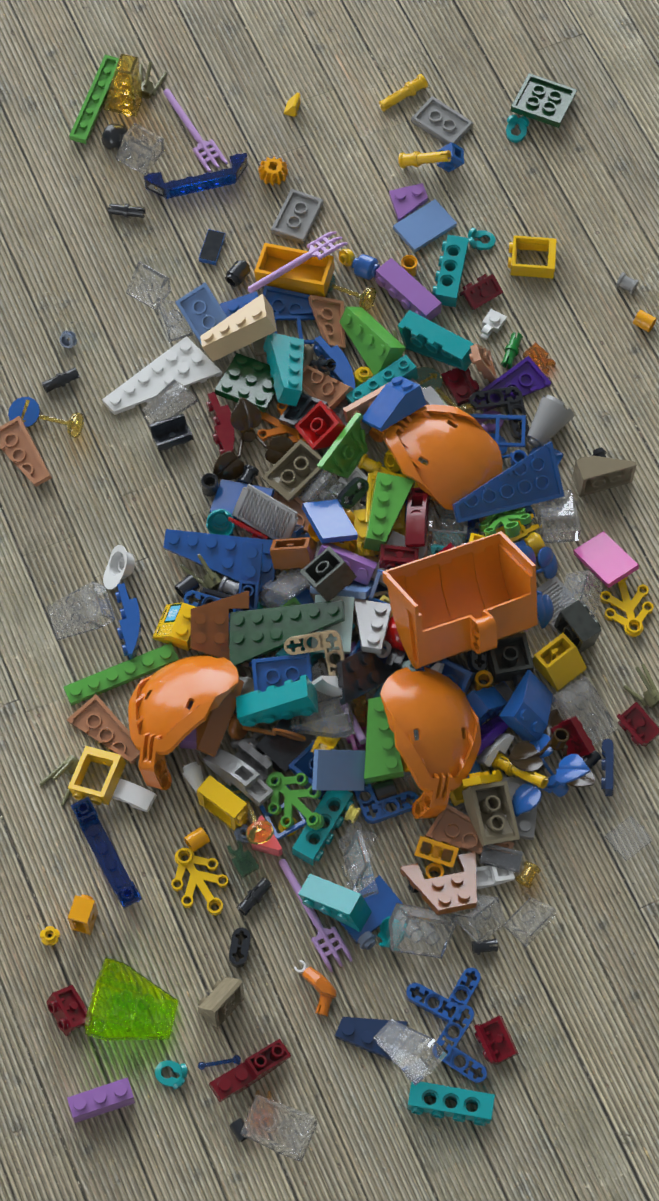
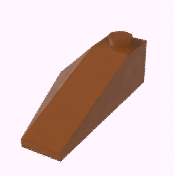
[196,679,244,757]

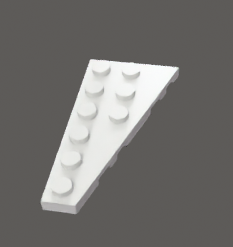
[102,336,222,415]

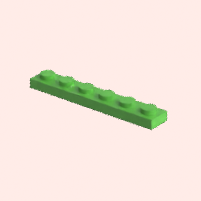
[69,55,122,144]
[63,643,179,706]

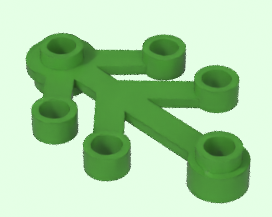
[479,508,532,538]
[267,772,324,830]

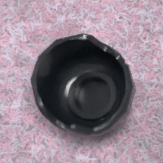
[101,123,130,150]

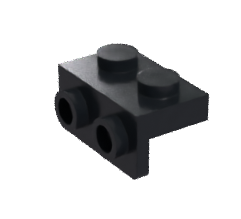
[149,414,194,451]

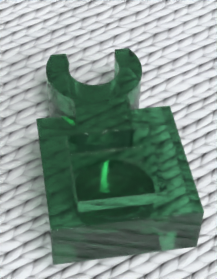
[228,840,259,878]

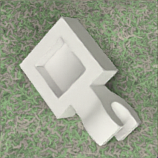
[480,309,507,340]

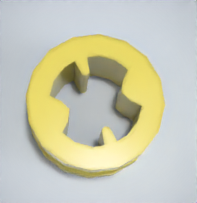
[344,804,361,824]

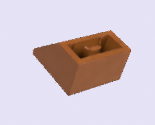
[270,537,318,570]

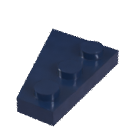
[335,1017,408,1061]

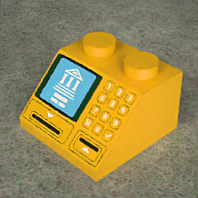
[152,603,196,651]

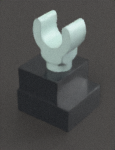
[385,648,416,673]

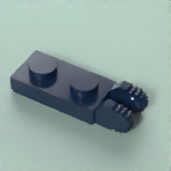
[601,738,614,796]

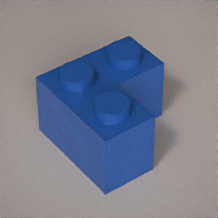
[466,687,507,727]

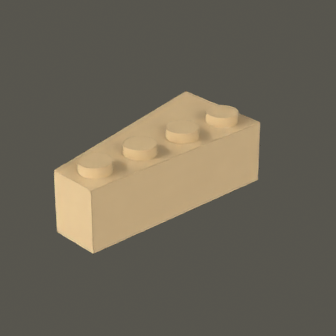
[200,294,277,362]

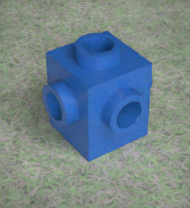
[436,142,464,172]

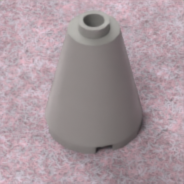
[527,395,574,447]

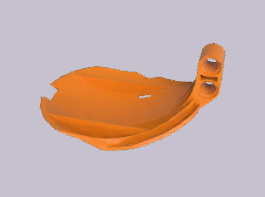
[369,405,503,510]
[128,654,239,790]
[380,667,481,819]

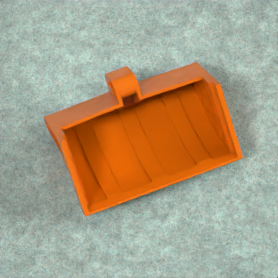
[382,531,538,669]

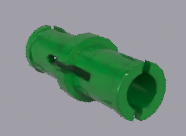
[501,332,523,369]

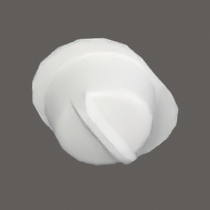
[103,545,135,590]

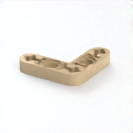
[284,630,345,676]

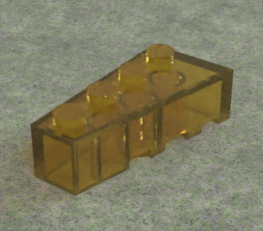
[104,54,143,117]

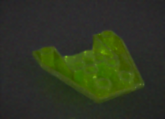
[85,957,179,1041]

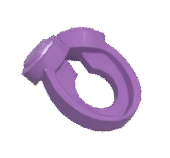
[476,410,504,433]

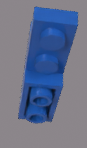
[313,336,355,398]
[237,542,263,612]
[115,583,141,660]

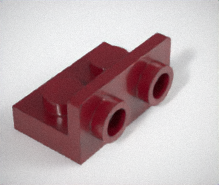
[459,274,504,311]
[441,368,479,406]
[46,985,93,1036]

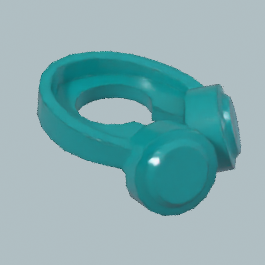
[506,114,530,143]
[468,228,496,250]
[155,1060,188,1090]

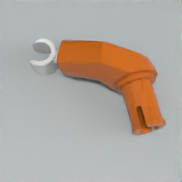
[294,960,337,1017]

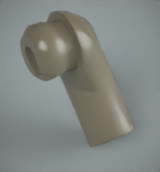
[303,344,314,368]

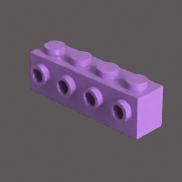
[375,258,442,321]

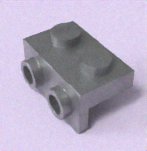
[235,739,273,782]

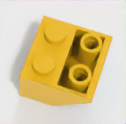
[533,633,587,692]

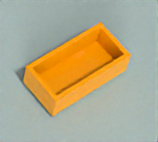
[254,243,335,297]

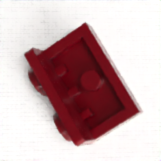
[379,544,419,570]
[616,702,659,747]
[551,716,595,757]
[474,1015,519,1065]

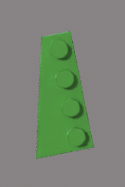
[339,307,406,375]
[363,472,414,552]
[364,697,404,784]

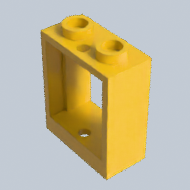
[508,235,557,279]
[68,746,126,805]
[197,775,248,831]

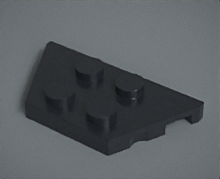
[337,650,393,705]

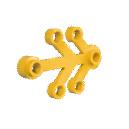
[600,576,654,637]
[171,848,229,916]

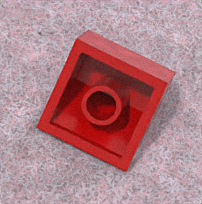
[294,400,346,450]

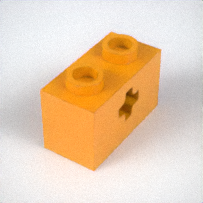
[414,835,459,868]
[68,894,98,935]

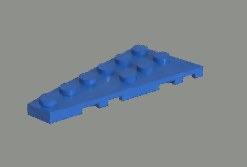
[453,441,565,523]
[163,529,276,596]

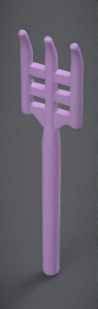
[163,89,228,172]
[248,231,348,293]
[279,859,352,972]

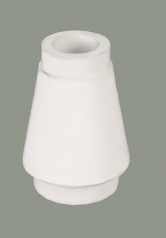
[182,762,204,793]

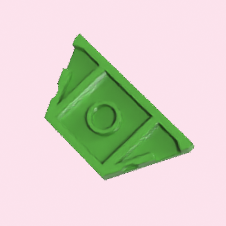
[317,413,368,479]

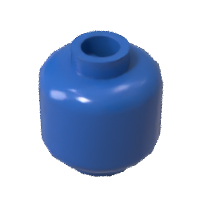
[352,254,380,280]

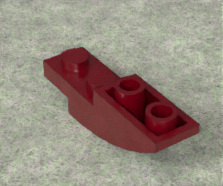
[206,392,235,455]
[405,487,431,548]
[209,1039,291,1102]

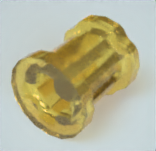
[515,861,541,888]

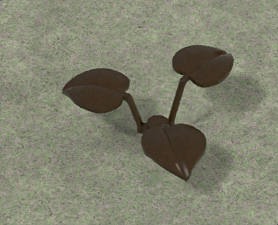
[213,397,294,480]
[508,709,595,787]

